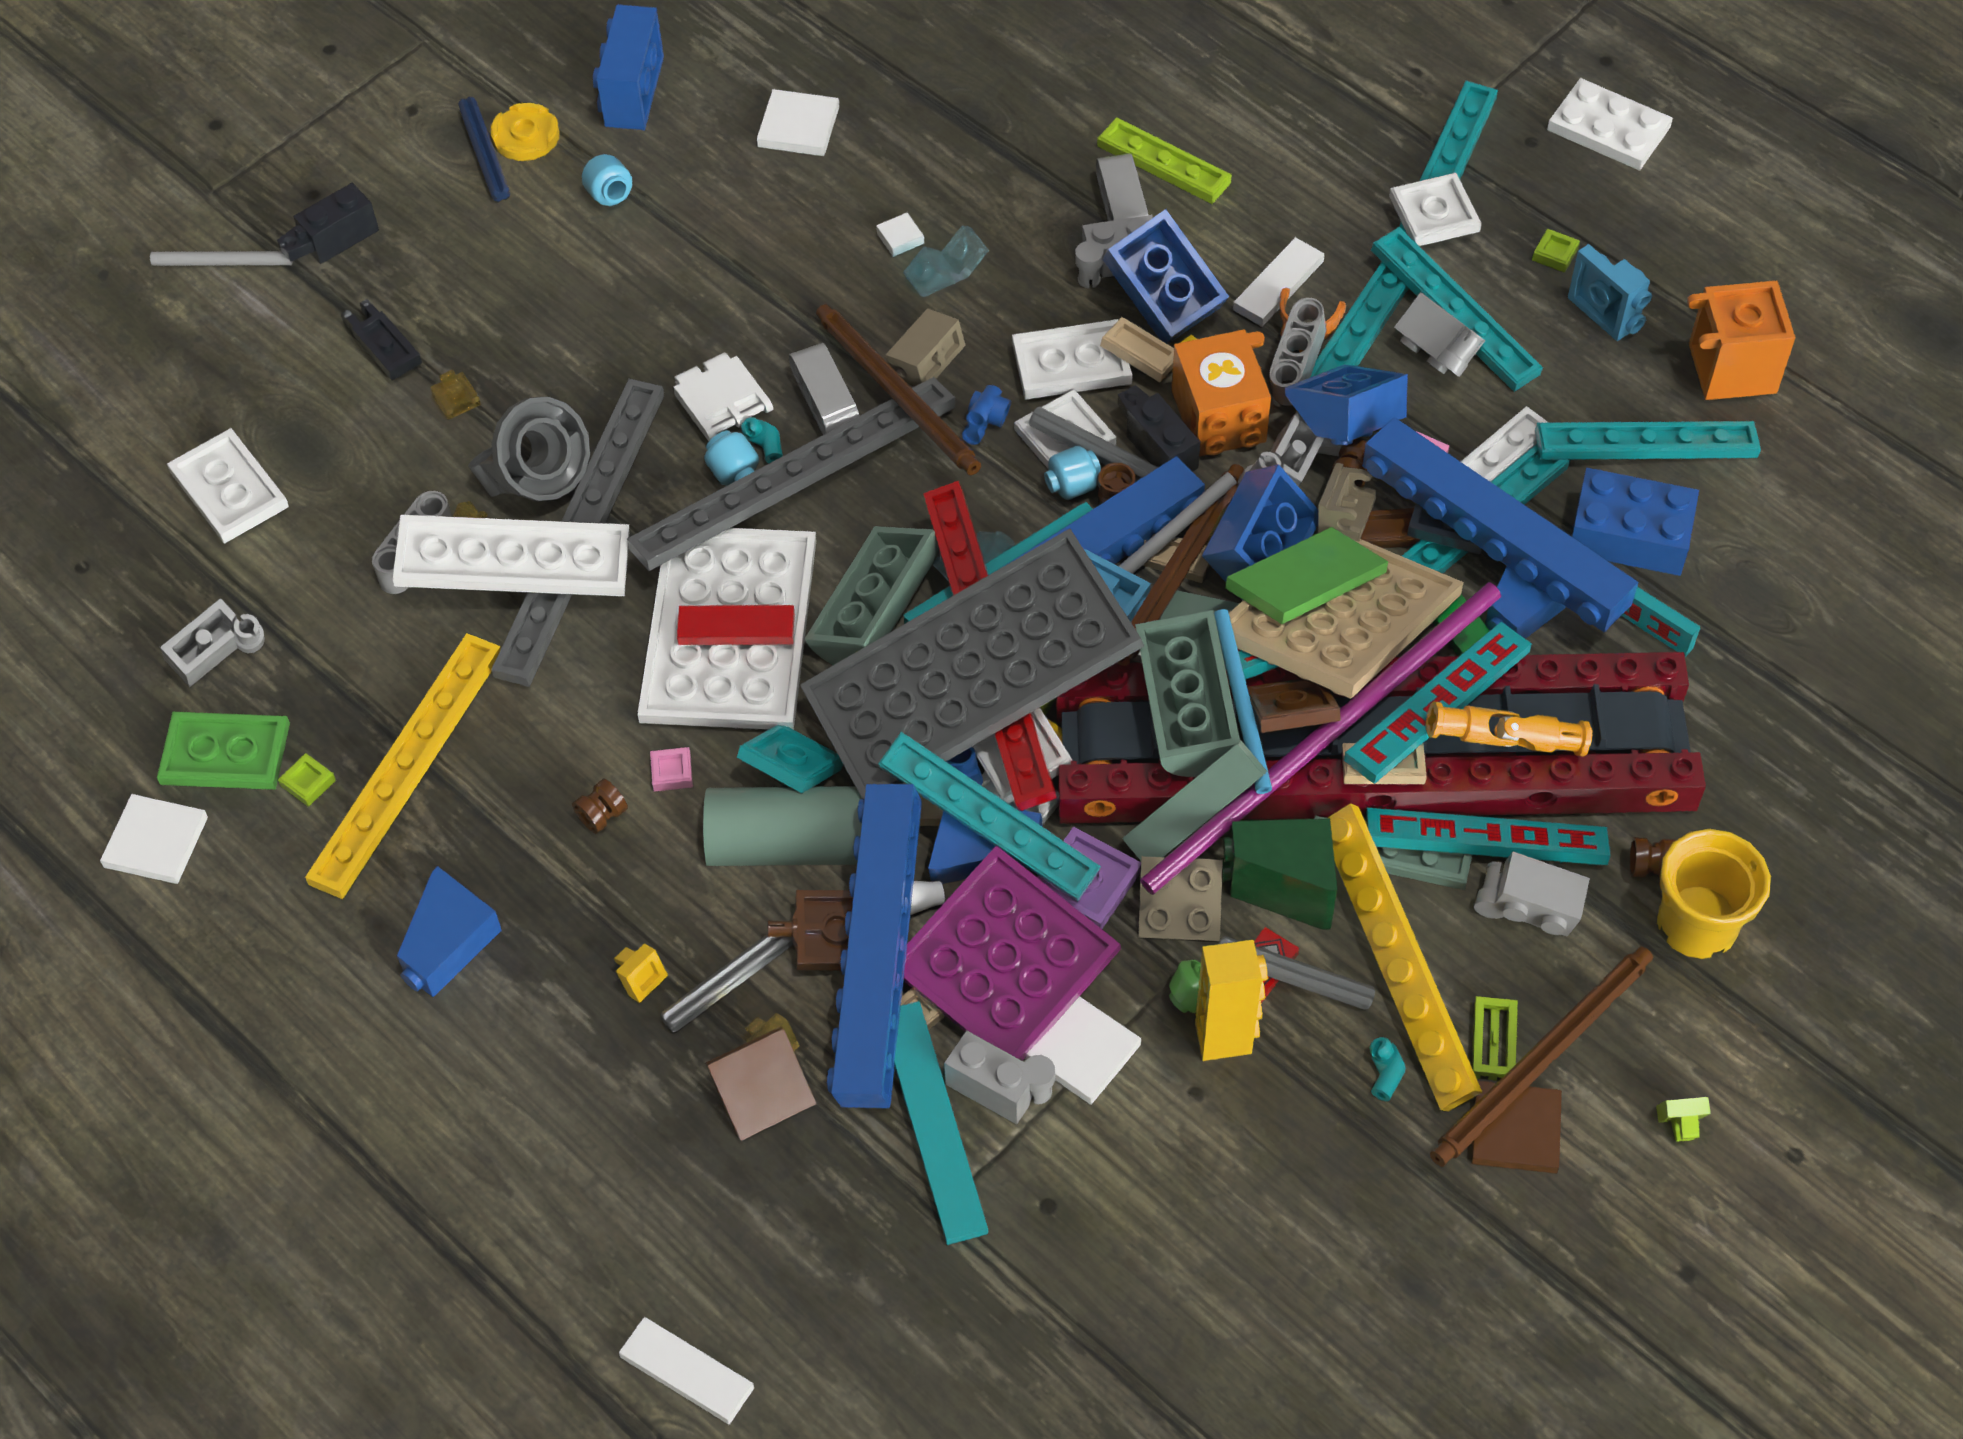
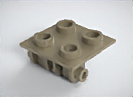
[1138,856,1223,941]

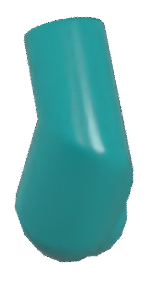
[741,417,783,463]
[1369,1037,1406,1102]

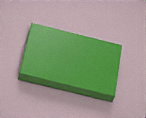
[157,712,290,790]

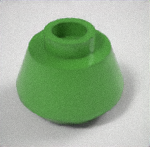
[1169,960,1201,1014]

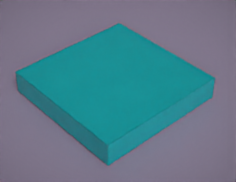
[737,725,843,793]

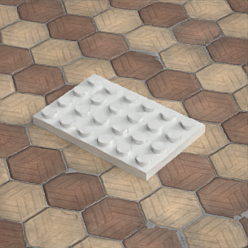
[638,528,817,730]

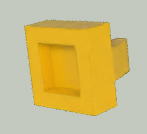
[614,943,668,1003]

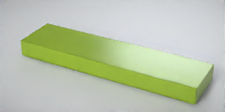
[1097,117,1232,204]

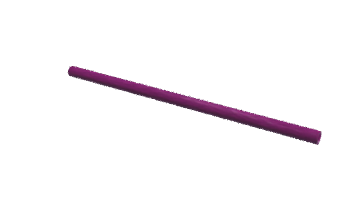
[1140,582,1501,895]

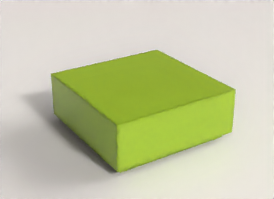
[1532,228,1580,273]
[278,753,336,807]

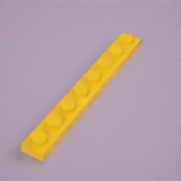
[305,633,501,899]
[1326,803,1482,1112]

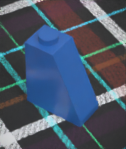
[1485,566,1566,639]
[928,808,1048,884]
[397,867,502,997]

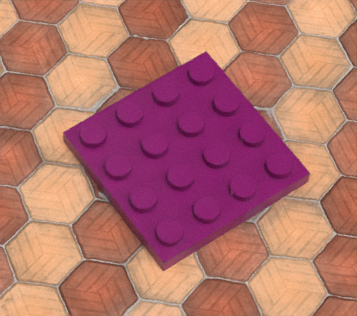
[903,845,1121,1061]

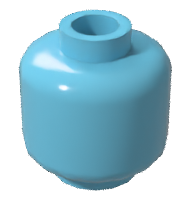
[582,154,633,206]
[704,430,759,486]
[1044,446,1101,500]

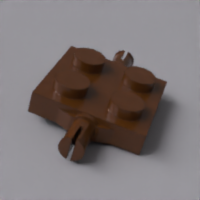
[767,890,853,971]

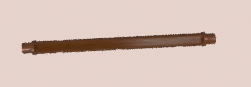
[816,304,981,475]
[1117,464,1244,666]
[1430,946,1653,1167]

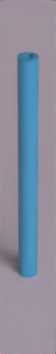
[1214,609,1272,794]

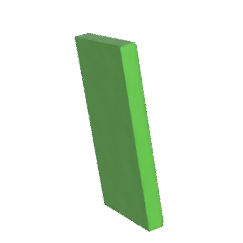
[1225,527,1388,624]

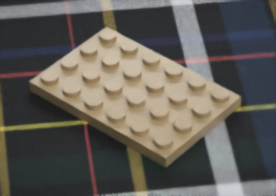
[1229,539,1464,698]

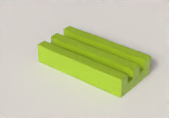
[1472,996,1518,1081]

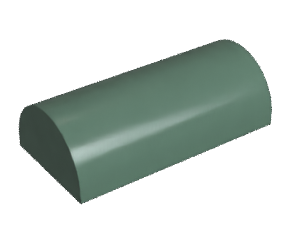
[804,526,940,665]
[1135,610,1240,777]
[703,786,862,866]

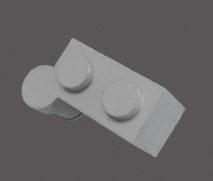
[1075,215,1153,288]
[1394,293,1485,377]
[1238,412,1324,486]
[160,598,265,687]
[1474,852,1590,937]
[944,1031,1055,1124]

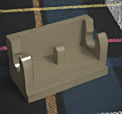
[886,308,966,386]
[1318,463,1376,542]

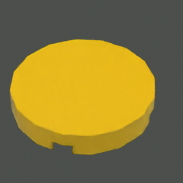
[491,103,559,161]

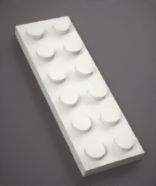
[393,515,629,596]

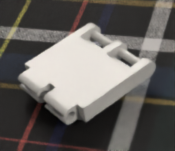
[674,352,773,441]

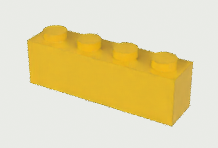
[1195,940,1268,1061]

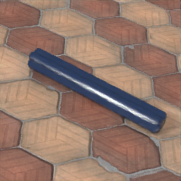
[458,96,510,202]

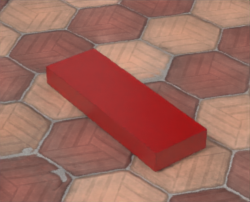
[677,605,795,645]

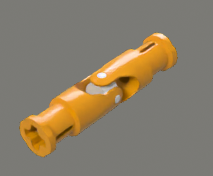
[1426,701,1592,757]

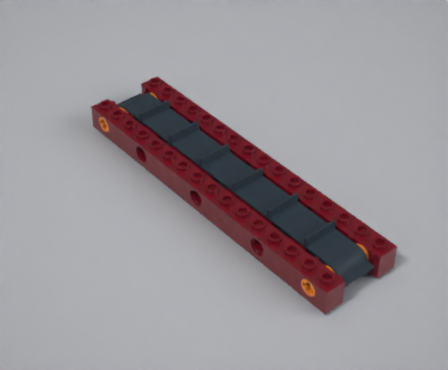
[1056,652,1706,823]

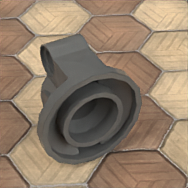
[468,397,590,501]

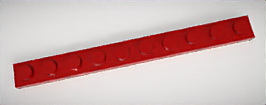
[923,481,1057,811]

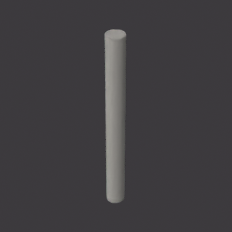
[150,251,293,266]
[1119,472,1237,574]

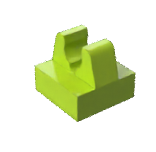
[1656,1097,1711,1142]

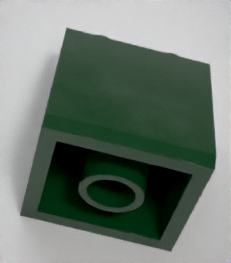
[1221,818,1337,930]

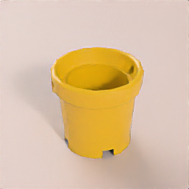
[1657,829,1771,959]

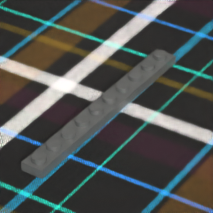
[627,377,955,571]
[491,379,664,687]

